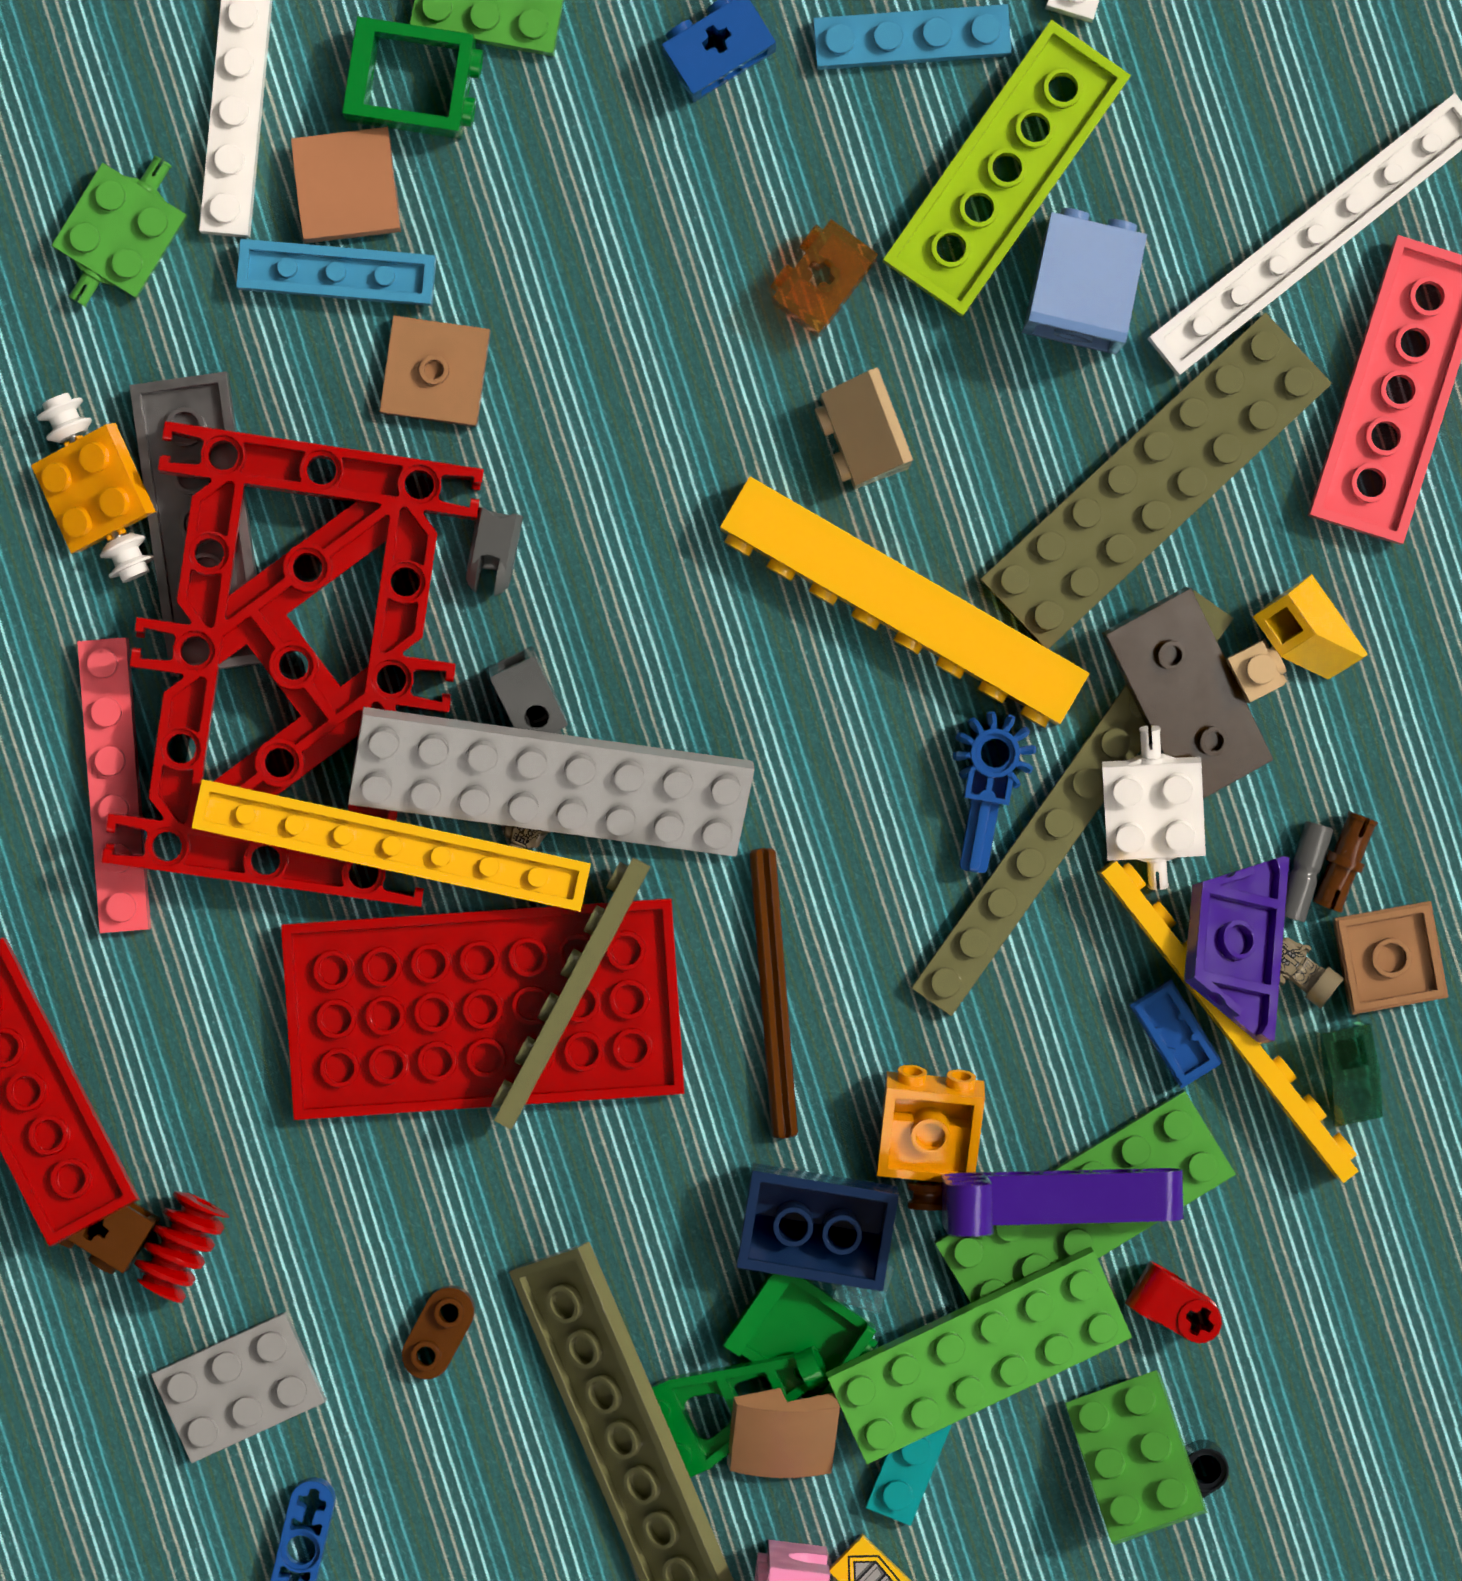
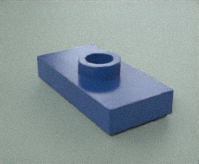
[1128,979,1223,1089]

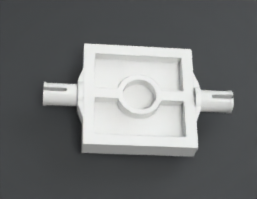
[1102,725,1206,890]

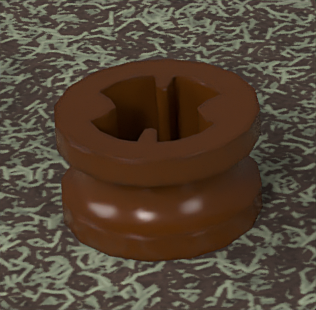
[908,1182,942,1211]

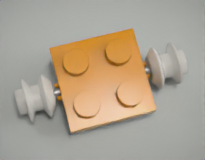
[31,393,156,583]

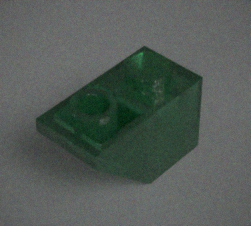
[1314,1021,1383,1127]

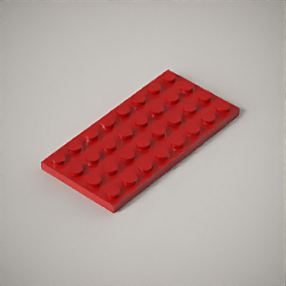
[281,898,685,1120]

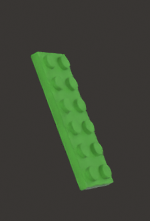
[934,1090,1236,1303]
[825,1247,1132,1464]

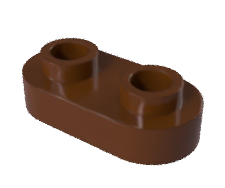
[402,1285,475,1379]

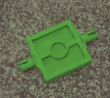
[51,155,188,307]

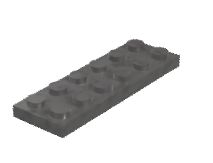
[129,371,261,676]

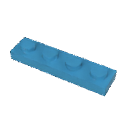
[813,4,1012,70]
[236,239,437,306]

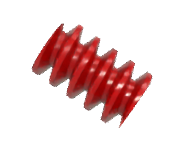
[134,1191,230,1303]

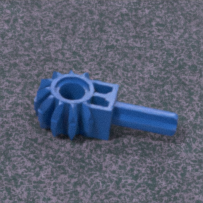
[952,711,1036,873]

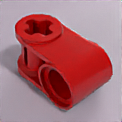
[1125,1261,1222,1343]

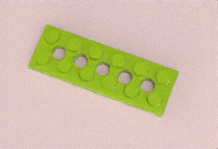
[883,20,1131,317]

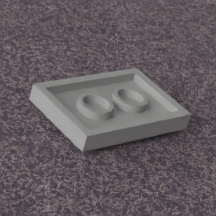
[151,1311,327,1463]

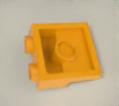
[877,1065,985,1182]

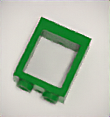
[342,16,484,139]

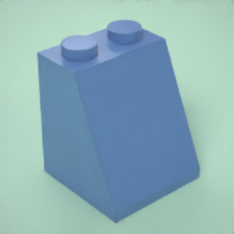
[1022,208,1147,355]

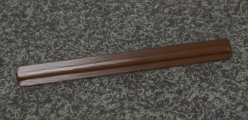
[750,848,798,1139]

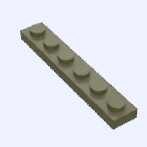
[491,857,651,1129]

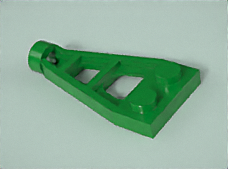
[651,1346,828,1478]

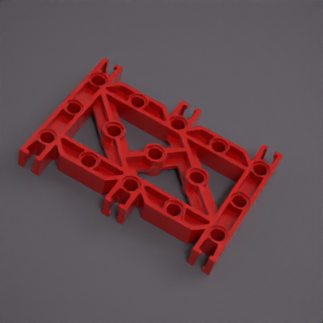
[101,421,484,907]

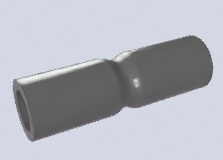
[1285,821,1334,923]

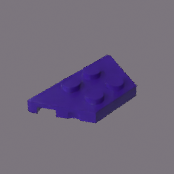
[1184,856,1289,1043]

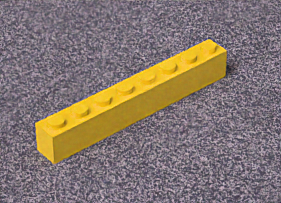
[720,476,1090,728]

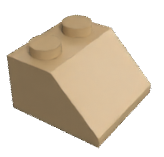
[815,367,913,490]

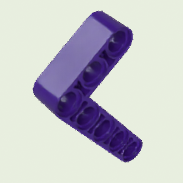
[941,1168,1184,1236]

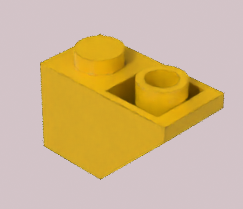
[1253,574,1368,680]

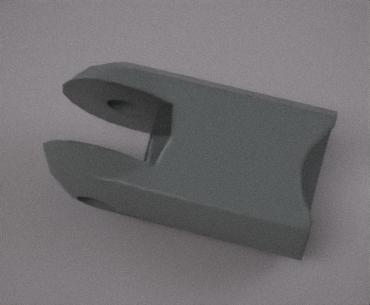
[466,507,523,597]

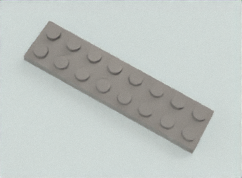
[348,707,755,857]

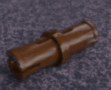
[1313,811,1378,913]

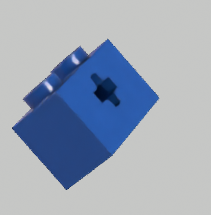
[662,0,776,103]

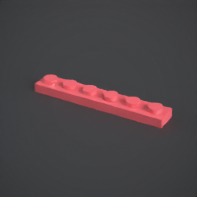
[77,637,151,933]

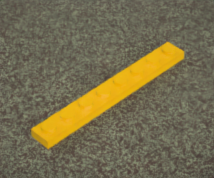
[191,779,591,912]
[1097,860,1359,1183]

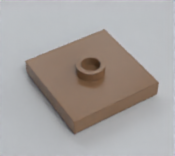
[380,315,491,427]
[1332,901,1448,1015]

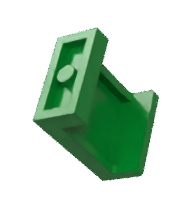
[723,1273,878,1398]

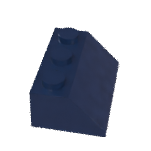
[737,1163,899,1292]

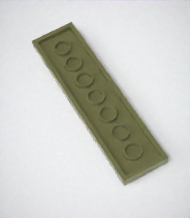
[980,312,1332,649]
[509,1241,734,1581]

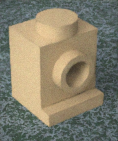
[1225,639,1287,703]

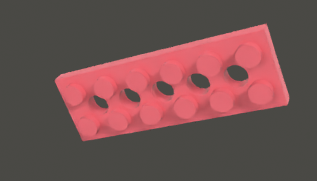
[1307,235,1462,545]

